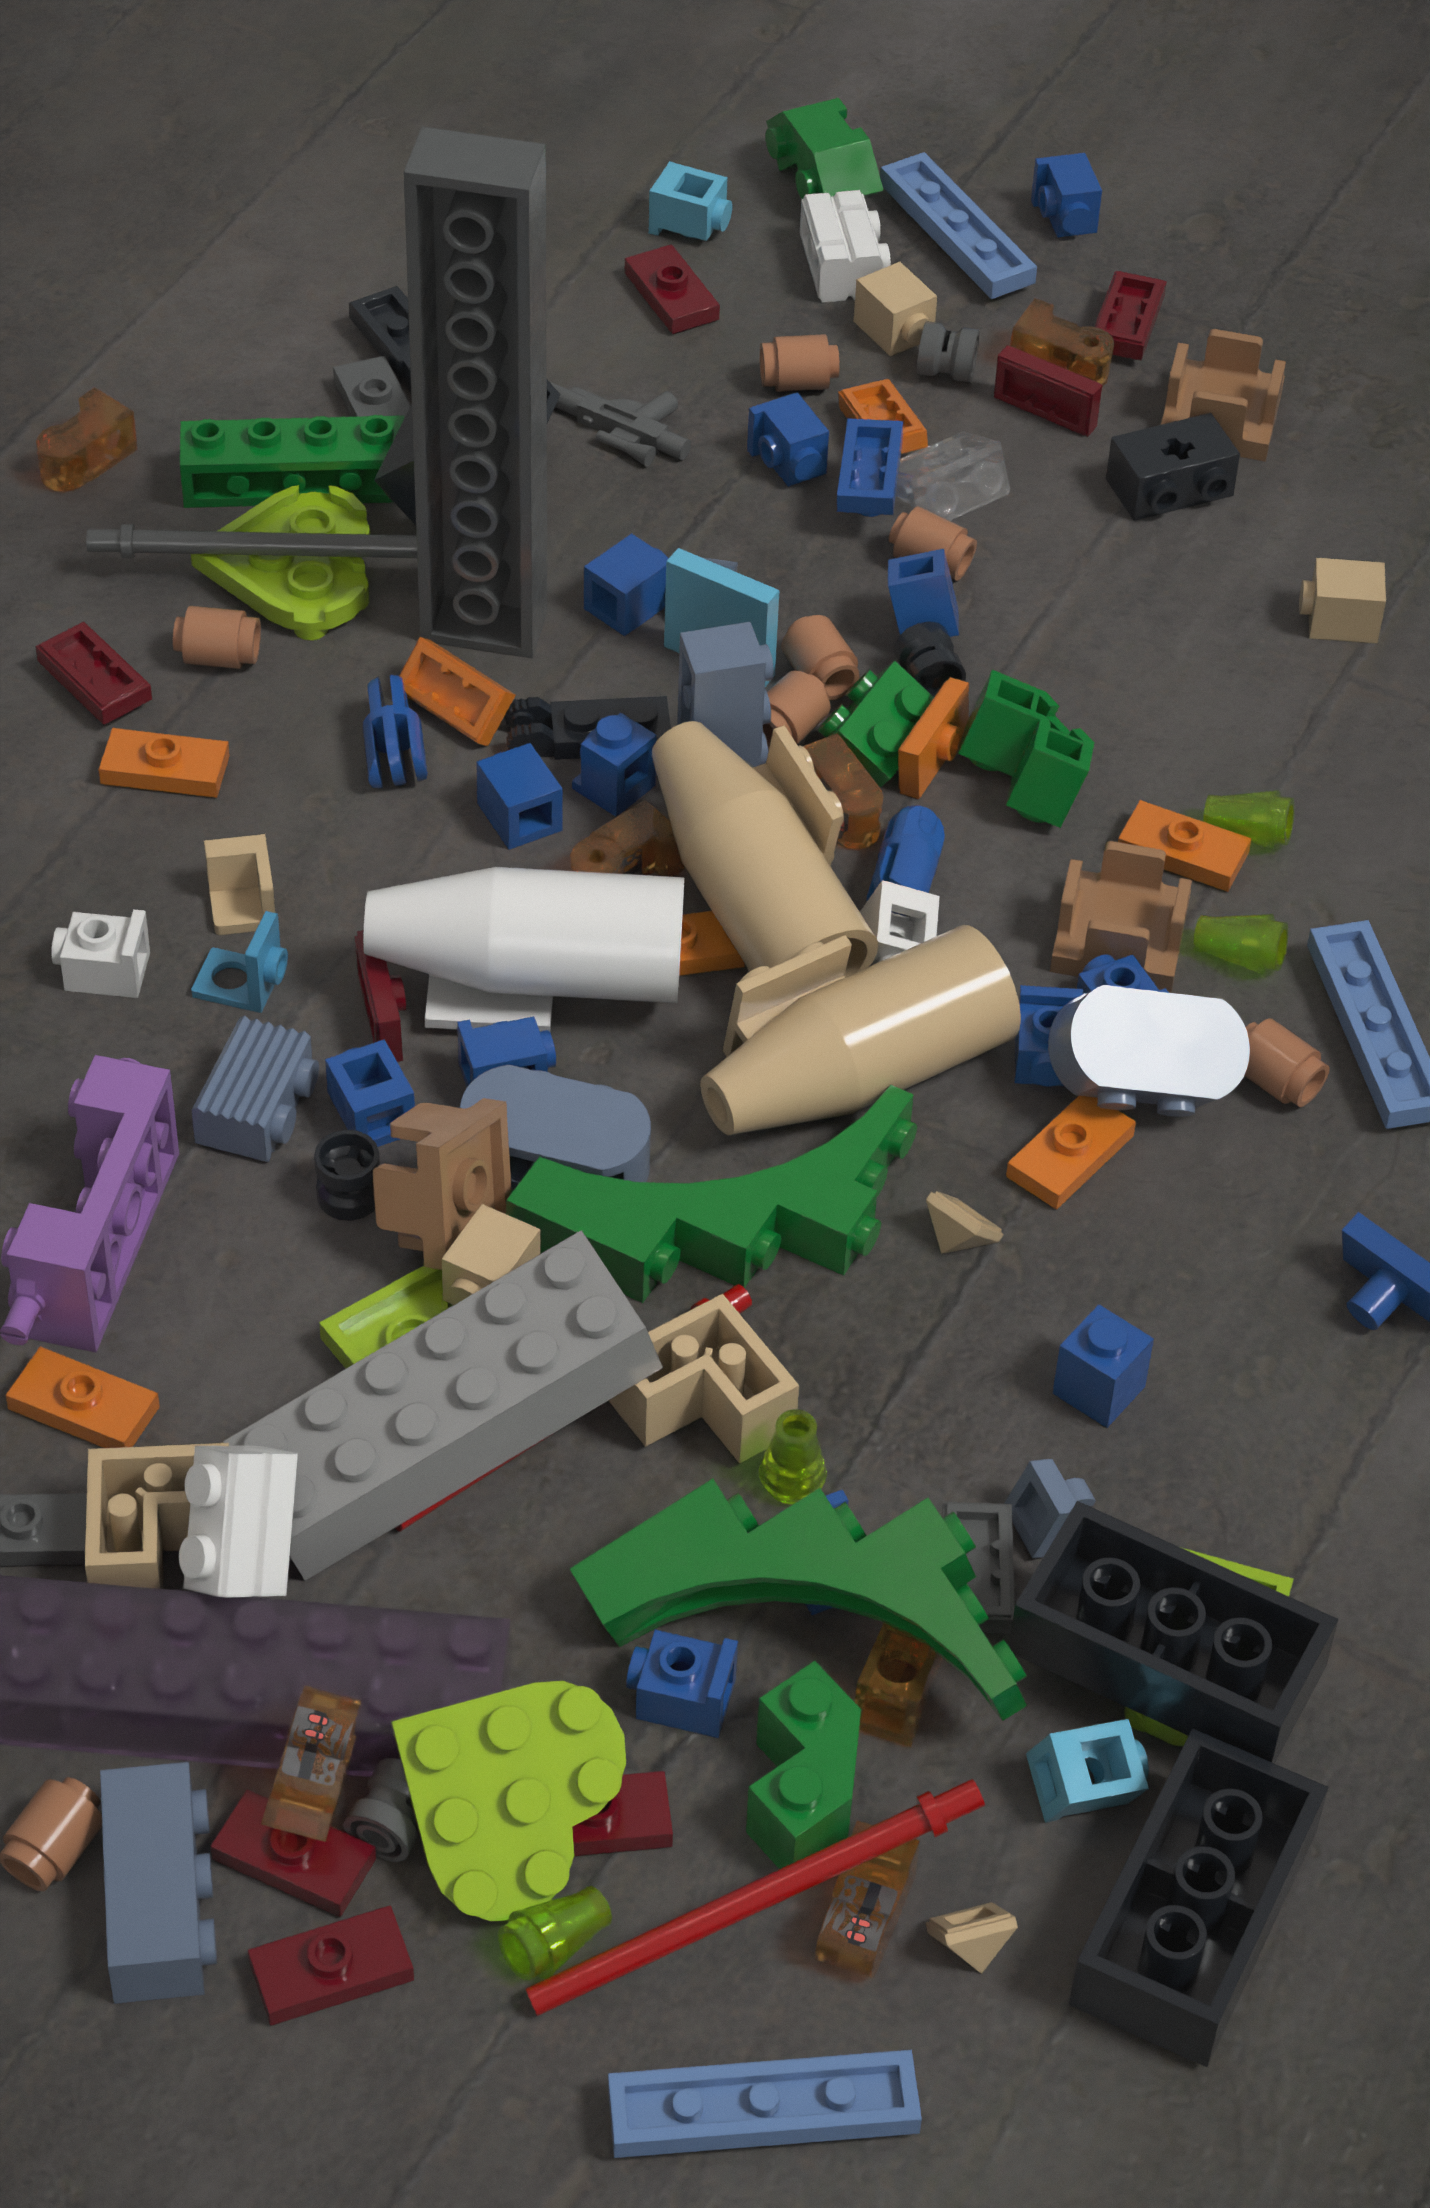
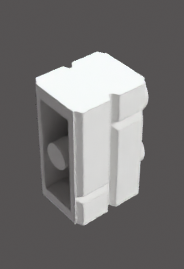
[800,190,891,303]
[179,1446,298,1598]

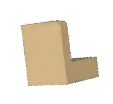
[204,834,275,935]

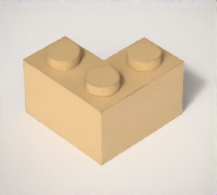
[608,1294,799,1463]
[85,1443,229,1613]

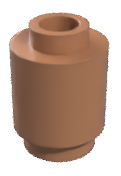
[759,334,839,392]
[889,506,977,581]
[173,606,261,669]
[781,615,860,700]
[763,670,830,751]
[1244,1018,1330,1107]
[0,1777,102,1891]

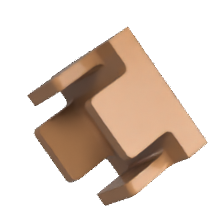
[1161,329,1286,462]
[1050,841,1192,993]
[373,1098,512,1270]

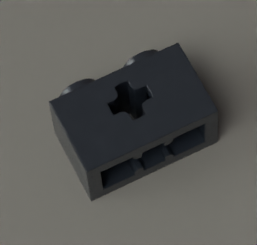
[1106,413,1240,521]

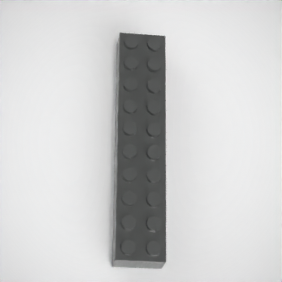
[404,126,547,659]

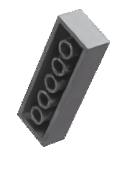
[223,1230,663,1581]

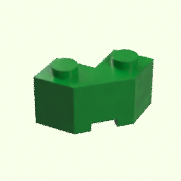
[765,98,883,199]
[958,669,1095,828]
[746,1661,861,1869]

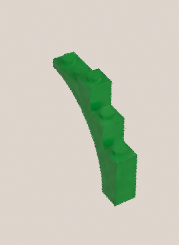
[506,1085,917,1303]
[570,1479,1027,1721]

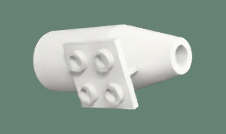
[363,867,684,1031]

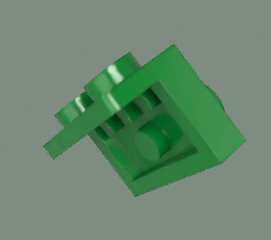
[811,660,934,789]

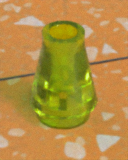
[1203,790,1295,849]
[1194,914,1289,974]
[759,1409,827,1505]
[498,1886,612,1981]

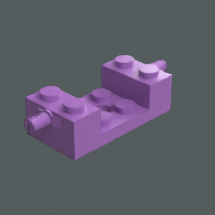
[0,1055,179,1353]

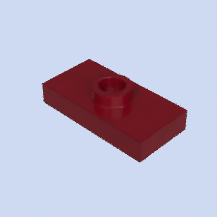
[624,244,720,334]
[1090,271,1167,361]
[994,345,1102,437]
[35,621,152,725]
[354,930,406,1062]
[572,1771,673,1856]
[210,1789,376,1918]
[248,1905,414,2026]

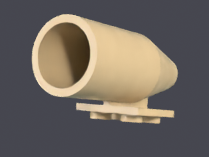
[652,721,878,977]
[700,925,1021,1135]

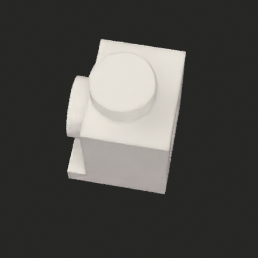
[860,880,940,966]
[52,909,150,998]

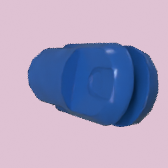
[363,675,428,788]
[867,805,945,916]

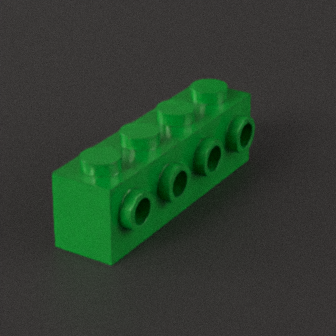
[180,415,404,508]

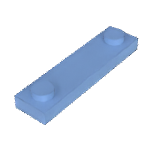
[880,152,1037,299]
[1307,920,1430,1129]
[608,2050,922,2158]

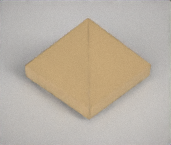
[926,1191,1004,1254]
[926,1902,1018,1974]

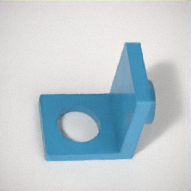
[191,911,288,1013]

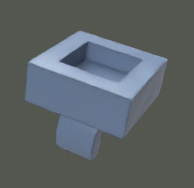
[1004,1459,1096,1558]

